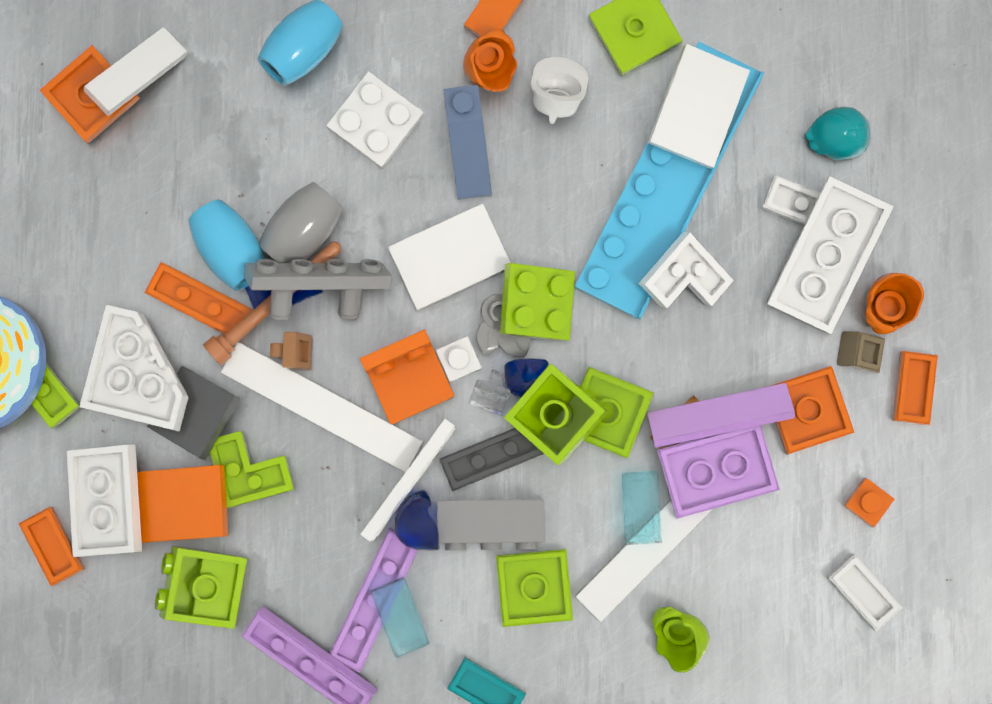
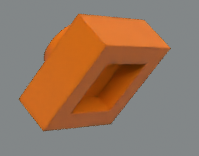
[843,478,895,527]

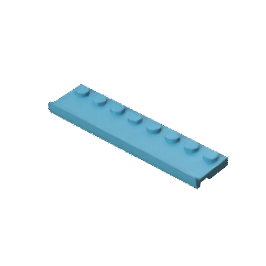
[574,42,764,320]

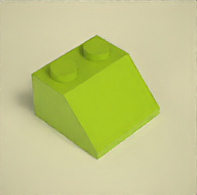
[504,363,609,465]

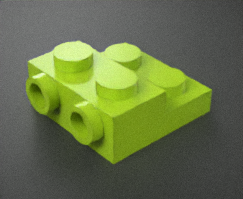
[155,546,247,629]

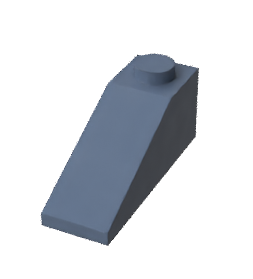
[443,85,492,200]

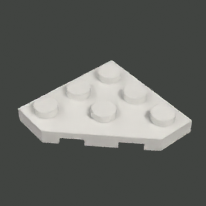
[79,305,188,431]

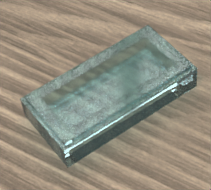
[622,471,662,545]
[370,577,429,658]

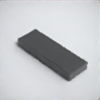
[439,428,544,492]

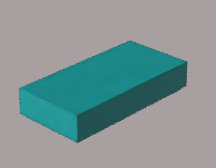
[447,657,526,704]

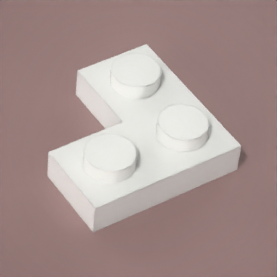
[638,232,734,308]

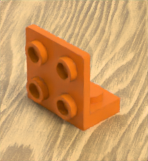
[359,329,454,424]

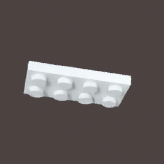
[766,176,894,334]

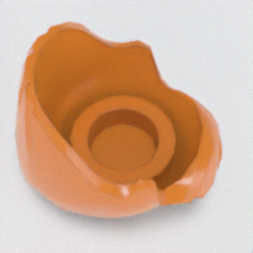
[463,29,517,92]
[865,273,924,334]

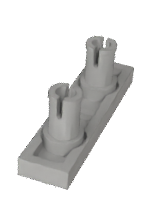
[244,259,392,321]

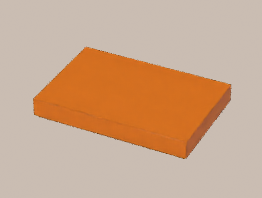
[137,465,229,543]

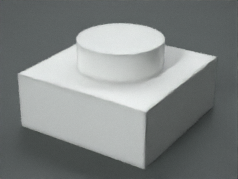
[436,336,482,383]

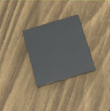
[147,366,240,460]

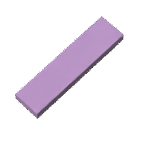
[647,383,795,448]
[329,528,421,673]
[241,606,378,704]

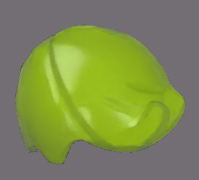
[652,606,710,673]

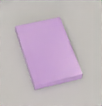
[657,425,780,519]

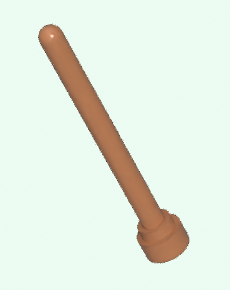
[203,241,341,366]

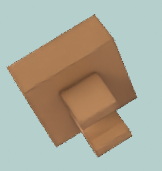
[270,332,312,370]

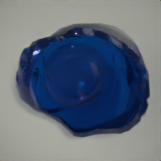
[394,489,440,551]

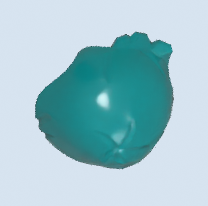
[805,107,871,161]

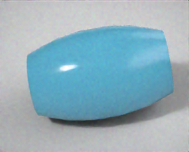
[258,0,343,86]
[188,199,265,291]

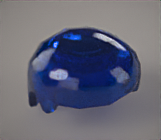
[504,358,549,399]

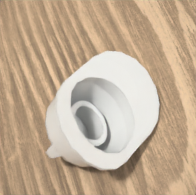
[530,57,589,124]

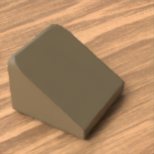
[837,331,885,373]

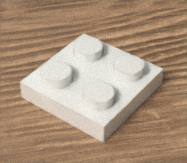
[326,71,424,169]

